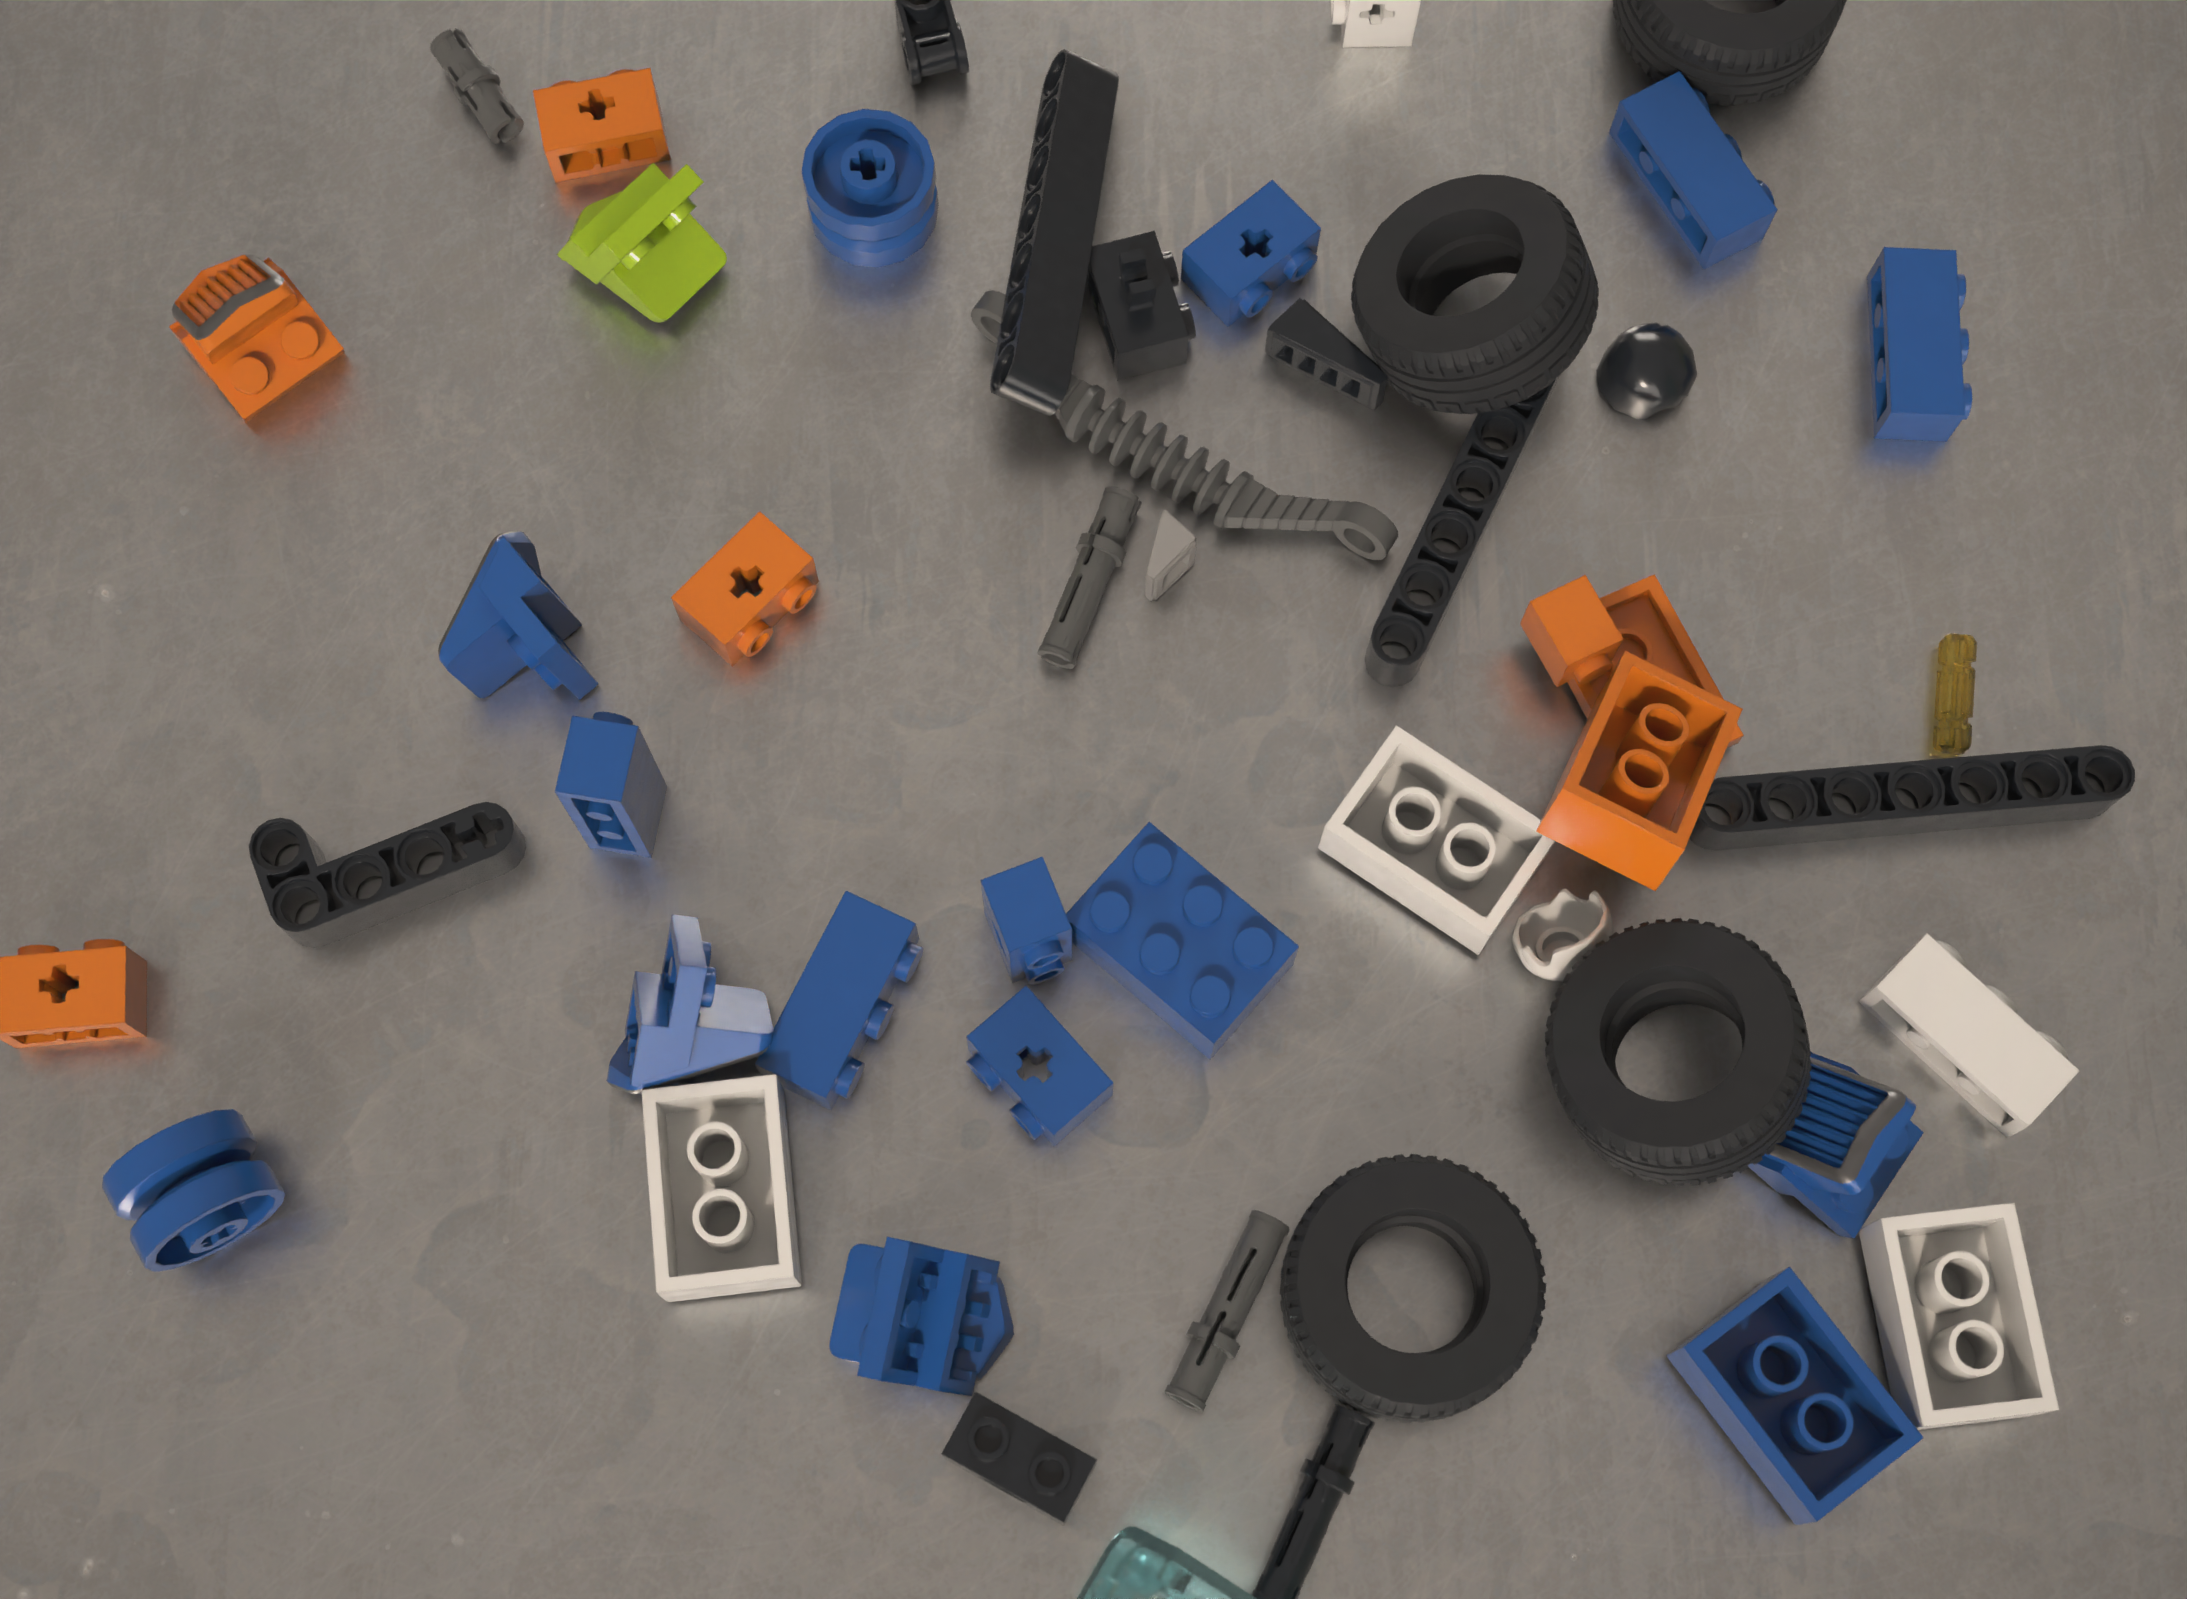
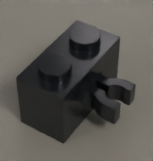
[1086,231,1196,381]

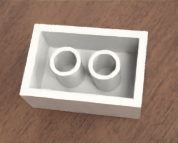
[1318,725,1555,955]
[642,1074,802,1302]
[1859,1203,2059,1430]

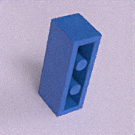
[1609,71,1778,270]
[1867,247,1972,442]
[555,712,667,858]
[755,891,923,1111]

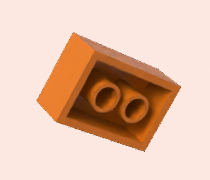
[1536,651,1743,891]

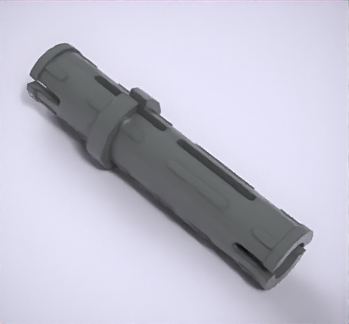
[1037,486,1142,669]
[1164,1210,1290,1412]

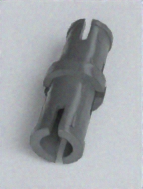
[430,28,524,144]

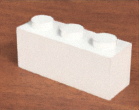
[1858,933,2079,1138]

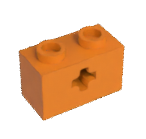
[533,68,671,183]
[671,511,819,667]
[0,939,147,1048]

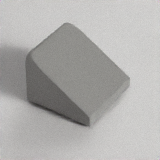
[1145,510,1197,602]

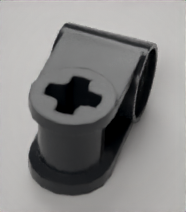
[895,0,969,85]

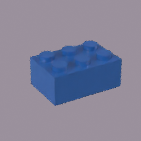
[1066,822,1299,1060]
[1666,1266,1924,1525]

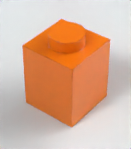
[1520,575,1623,687]

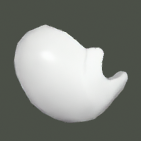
[1512,889,1614,981]

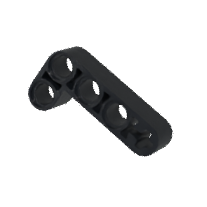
[249,802,526,948]

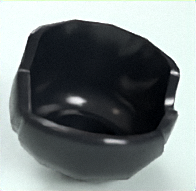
[1596,323,1697,420]

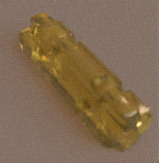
[1933,633,1977,755]

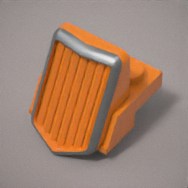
[169,254,345,423]

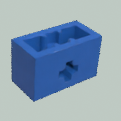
[1180,179,1321,327]
[980,856,1072,984]
[966,986,1114,1146]

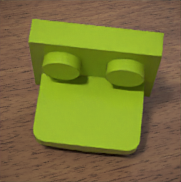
[557,162,727,323]

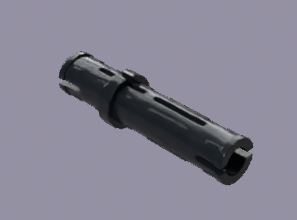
[1251,1404,1375,1599]

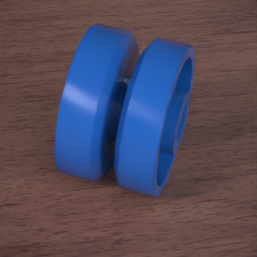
[801,109,939,268]
[102,1109,285,1272]

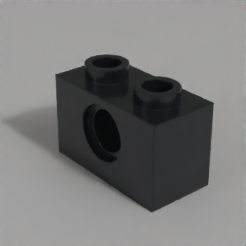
[941,1391,1097,1526]

